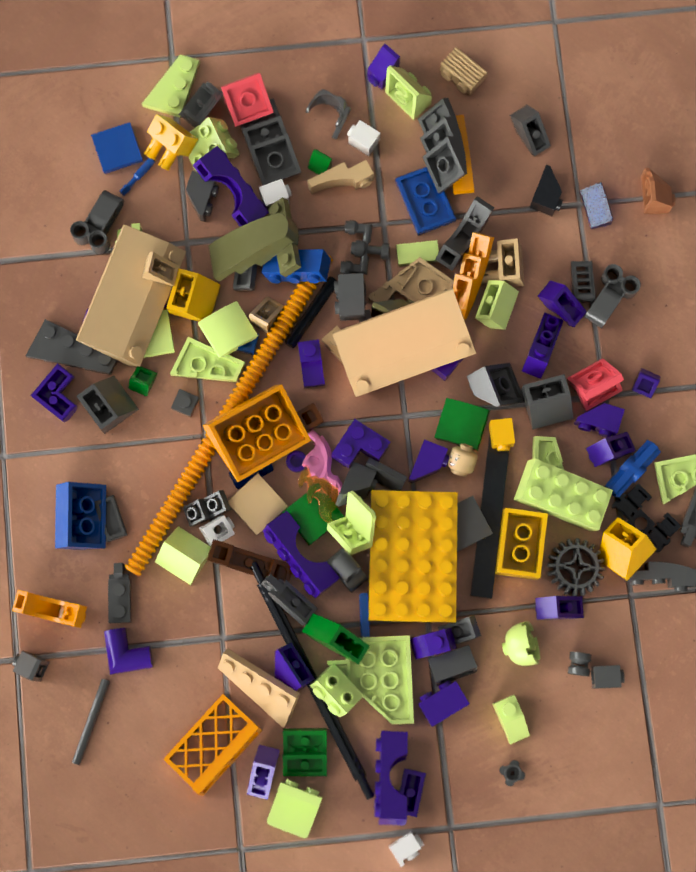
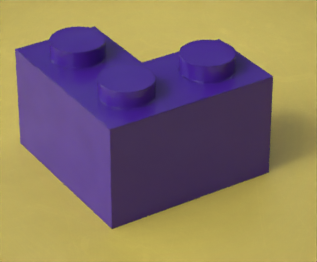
[331,419,390,469]

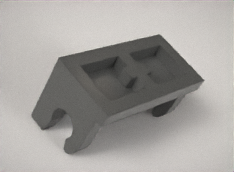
[179,81,223,128]
[428,645,477,686]

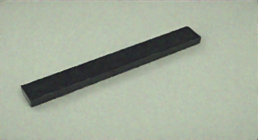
[470,433,509,599]

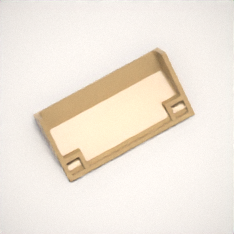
[76,225,186,367]
[333,288,476,397]

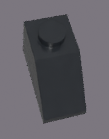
[529,164,563,216]

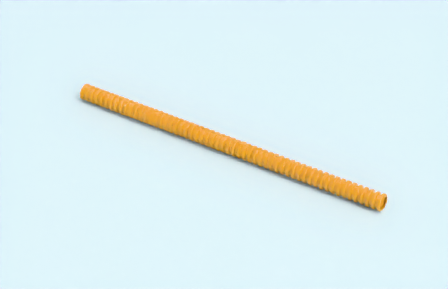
[125,255,333,576]

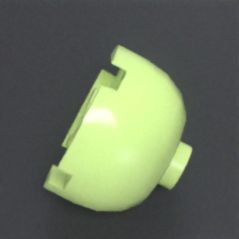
[502,621,540,666]

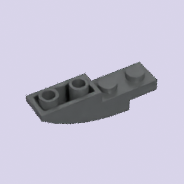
[624,562,696,592]

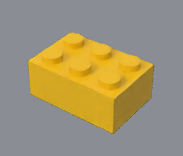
[495,508,548,580]

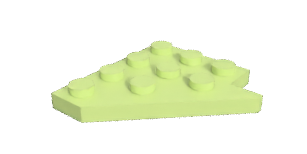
[327,635,414,724]

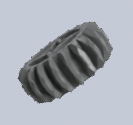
[547,538,605,596]

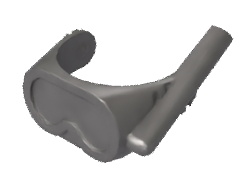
[306,89,351,140]

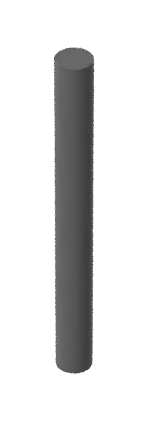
[72,679,110,765]

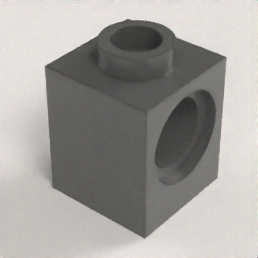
[590,665,625,689]

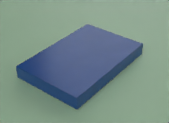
[395,167,456,235]

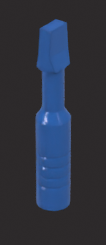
[119,158,155,196]

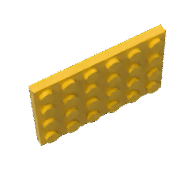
[368,490,458,623]

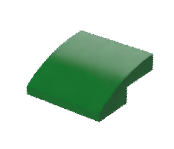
[434,398,490,451]
[283,485,345,546]
[283,728,327,776]

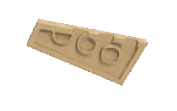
[218,649,300,728]

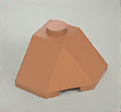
[641,168,675,214]

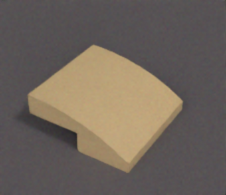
[228,473,288,535]

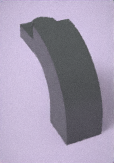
[435,196,495,271]

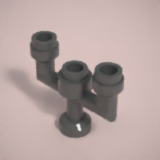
[340,220,389,275]

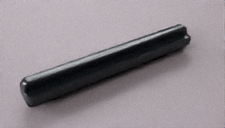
[285,276,337,348]

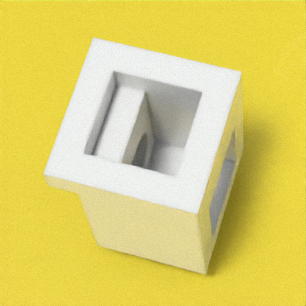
[199,515,235,546]
[389,831,424,867]

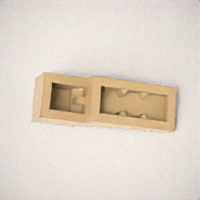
[307,160,374,194]

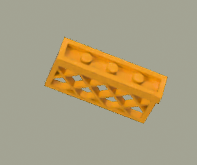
[163,694,263,796]

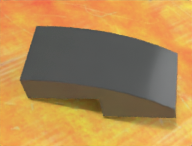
[183,490,231,527]

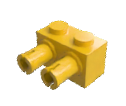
[144,114,198,171]

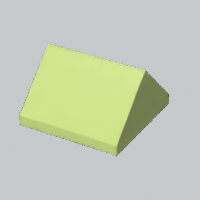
[155,526,210,585]

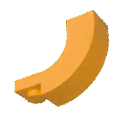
[12,590,87,628]

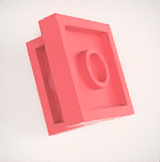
[221,73,274,127]
[567,358,624,411]

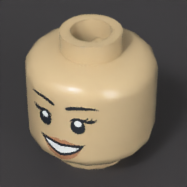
[447,443,478,477]

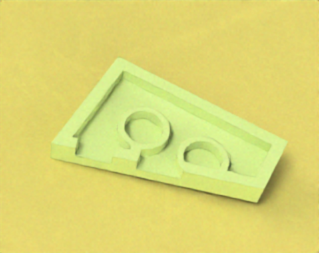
[142,54,200,118]
[170,337,245,383]
[532,436,564,470]
[654,454,696,504]

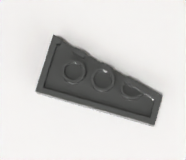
[26,319,118,375]

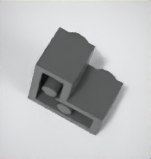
[334,273,366,321]

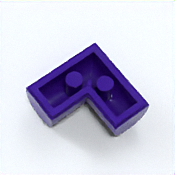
[30,363,77,422]
[104,628,153,675]
[373,768,426,817]

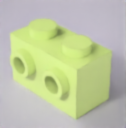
[475,280,519,330]
[310,664,364,717]

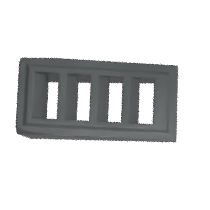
[571,261,595,302]

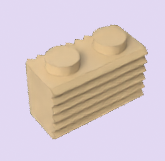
[440,47,487,96]

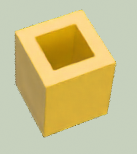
[489,418,515,451]

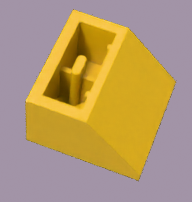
[166,268,221,322]
[598,517,656,581]

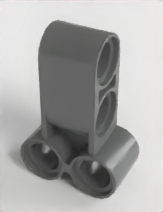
[70,190,124,255]
[584,264,641,329]
[327,548,368,593]

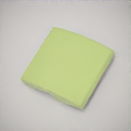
[198,301,258,358]
[144,310,175,358]

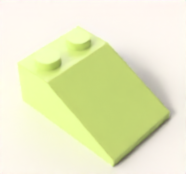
[385,65,432,120]

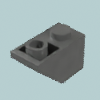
[186,171,219,222]

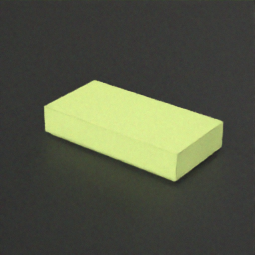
[396,240,439,266]

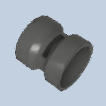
[567,652,592,677]

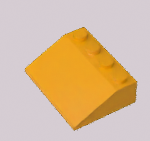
[203,384,311,482]

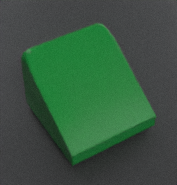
[308,149,332,175]
[128,366,157,396]

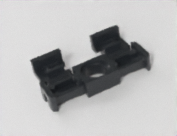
[611,483,681,553]

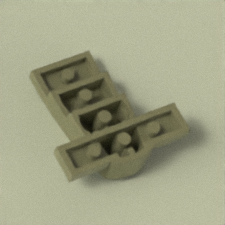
[209,197,301,282]

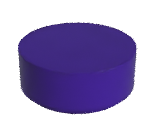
[286,451,306,473]

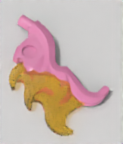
[298,429,343,523]

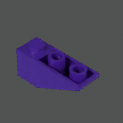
[522,312,564,379]

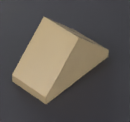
[142,252,179,286]
[249,296,284,333]

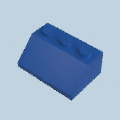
[55,482,106,550]

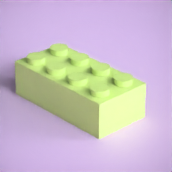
[514,458,613,531]

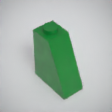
[302,613,370,665]

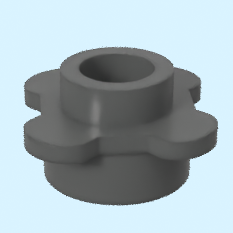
[499,760,525,786]

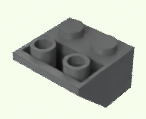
[521,374,573,430]
[76,376,139,434]

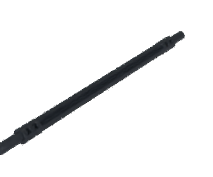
[250,561,375,800]

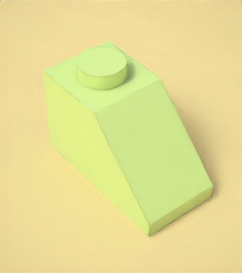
[492,695,530,744]

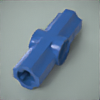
[604,440,661,499]

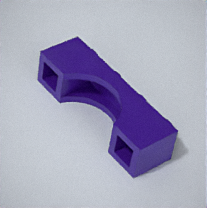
[193,146,269,227]
[263,511,340,598]
[374,731,408,825]

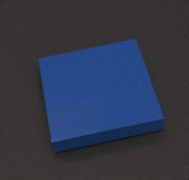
[91,122,143,174]

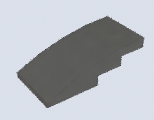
[240,98,302,186]
[418,98,467,194]
[457,496,493,552]

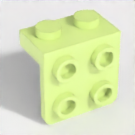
[188,117,240,172]
[327,491,376,555]
[267,779,322,838]

